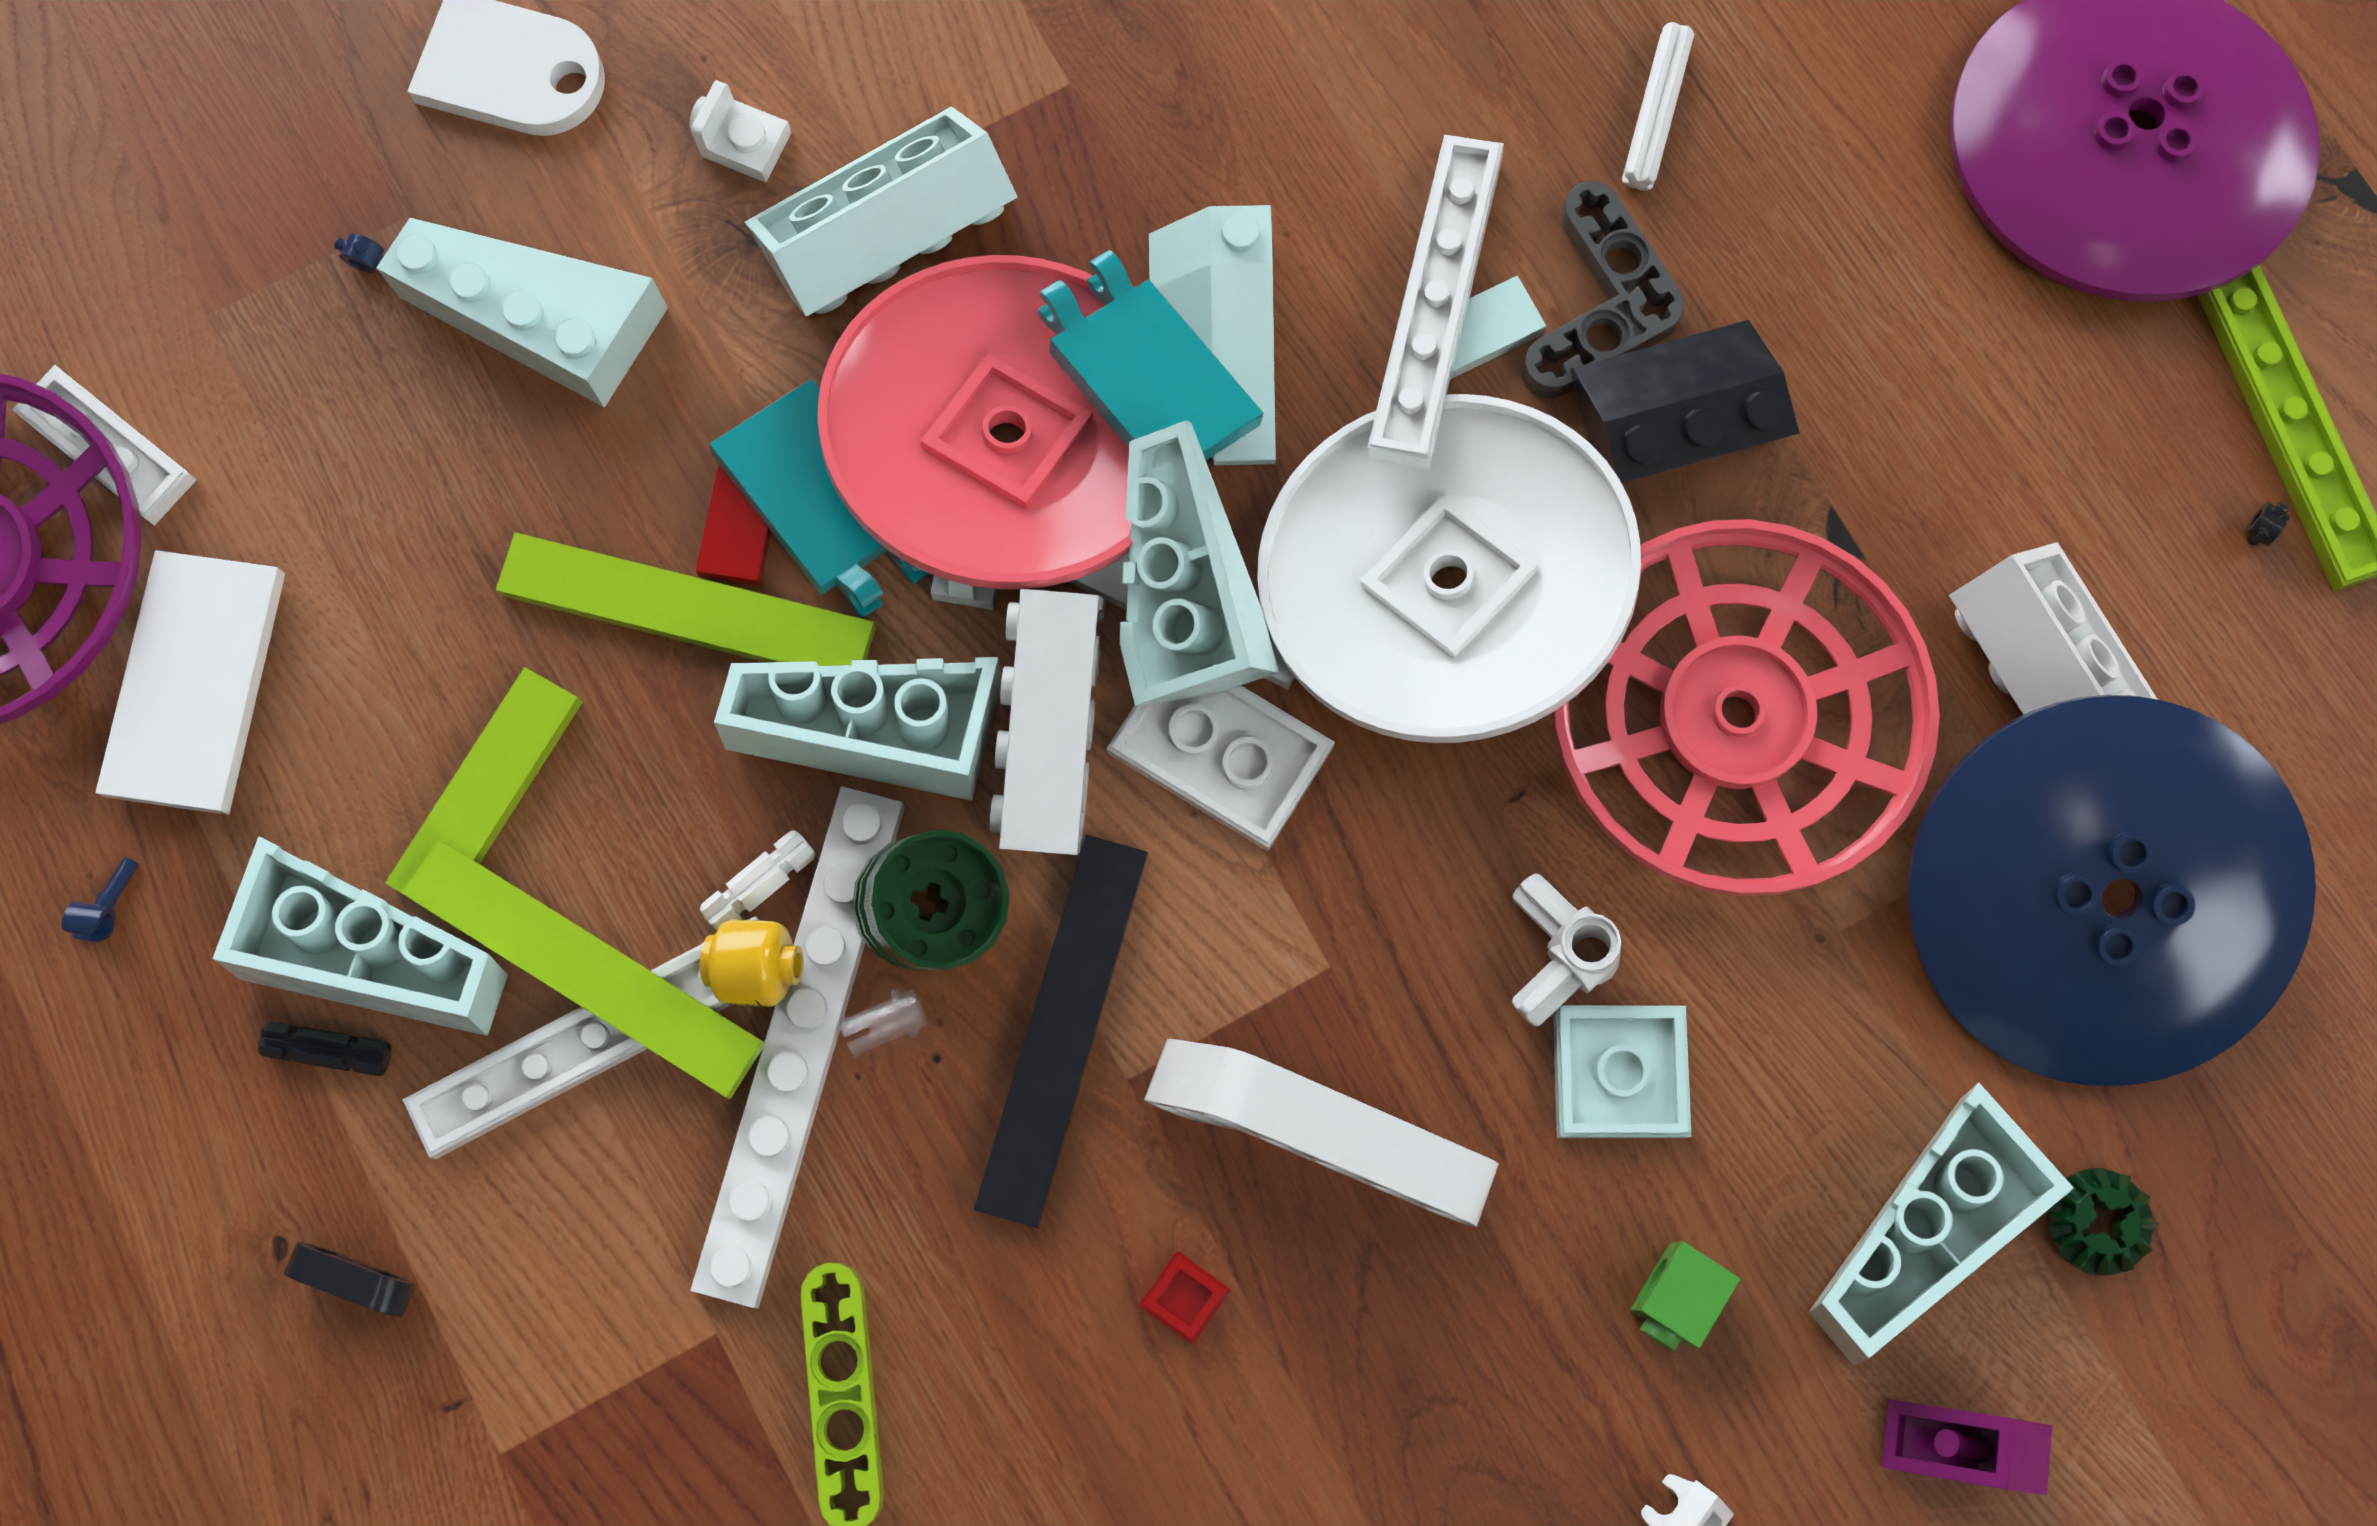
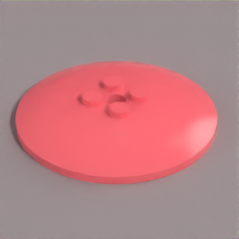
[818,255,1133,589]

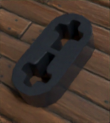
[284,1241,416,1317]

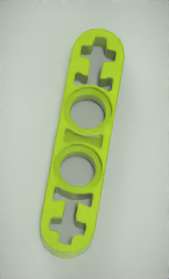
[801,1263,884,1526]

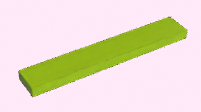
[2197,265,2377,592]
[496,532,876,666]
[402,839,766,1099]

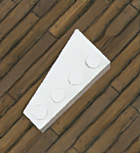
[990,589,1106,855]

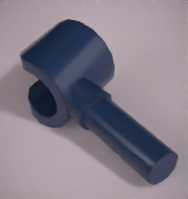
[62,857,139,942]

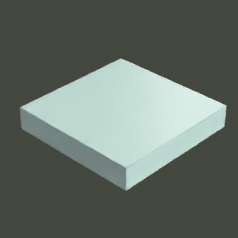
[1553,1005,1692,1138]

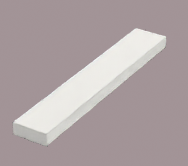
[1367,135,1504,469]
[402,916,760,1159]

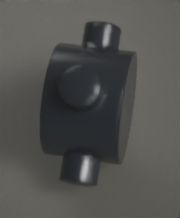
[2244,502,2290,547]

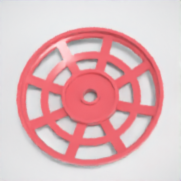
[1552,519,1940,896]

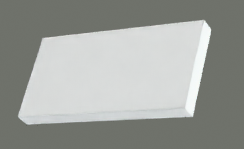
[95,550,285,815]

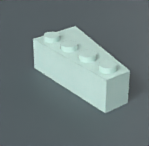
[714,657,1001,801]
[1808,1083,2074,1366]

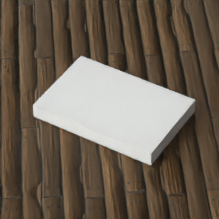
[1107,685,1335,852]

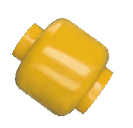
[700,919,804,1007]

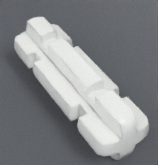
[700,830,815,931]

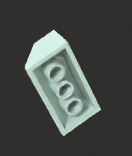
[745,106,1018,317]

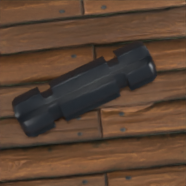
[258,1022,392,1076]

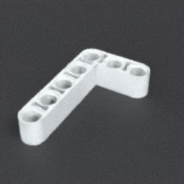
[1144,1039,1499,1227]

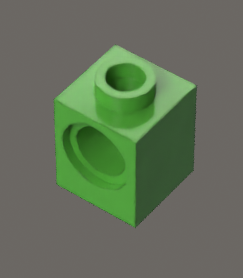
[1629,1241,1741,1352]

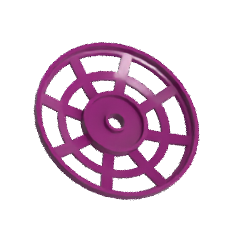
[0,373,142,724]

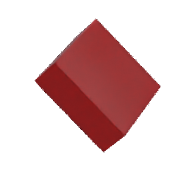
[1138,1251,1231,1345]

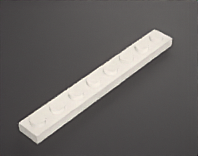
[690,786,905,1308]

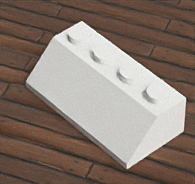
[1949,542,2157,715]

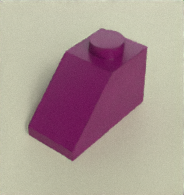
[1882,1399,2052,1495]

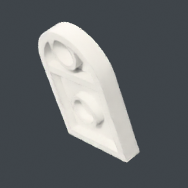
[407,0,605,136]

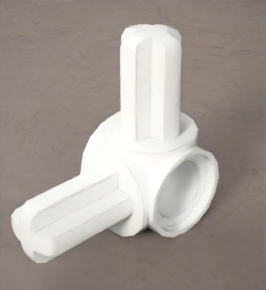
[1512,873,1621,1027]

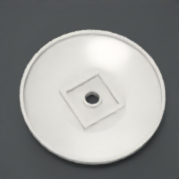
[1257,394,1641,743]

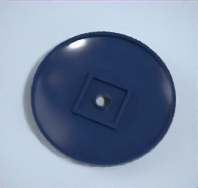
[1907,695,2316,1087]

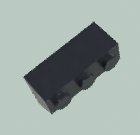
[1570,319,1800,483]

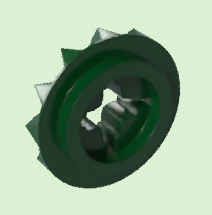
[2047,1168,2159,1276]

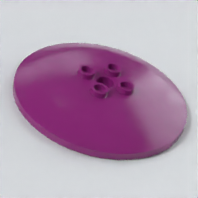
[1949,0,2320,302]

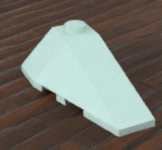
[1149,205,1276,465]
[1119,420,1279,706]

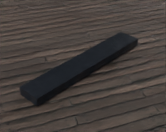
[974,835,1148,1229]

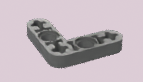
[1522,181,1684,398]

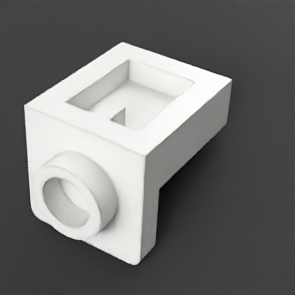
[689,80,792,183]

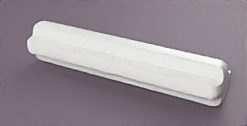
[1622,22,1694,191]

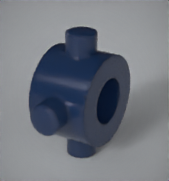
[334,233,384,273]

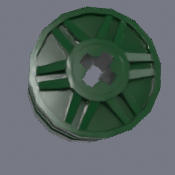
[852,829,1010,971]

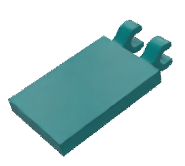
[1038,250,1264,460]
[709,378,930,619]

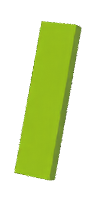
[385,667,583,893]

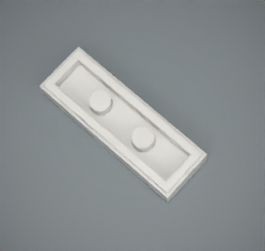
[12,365,197,526]

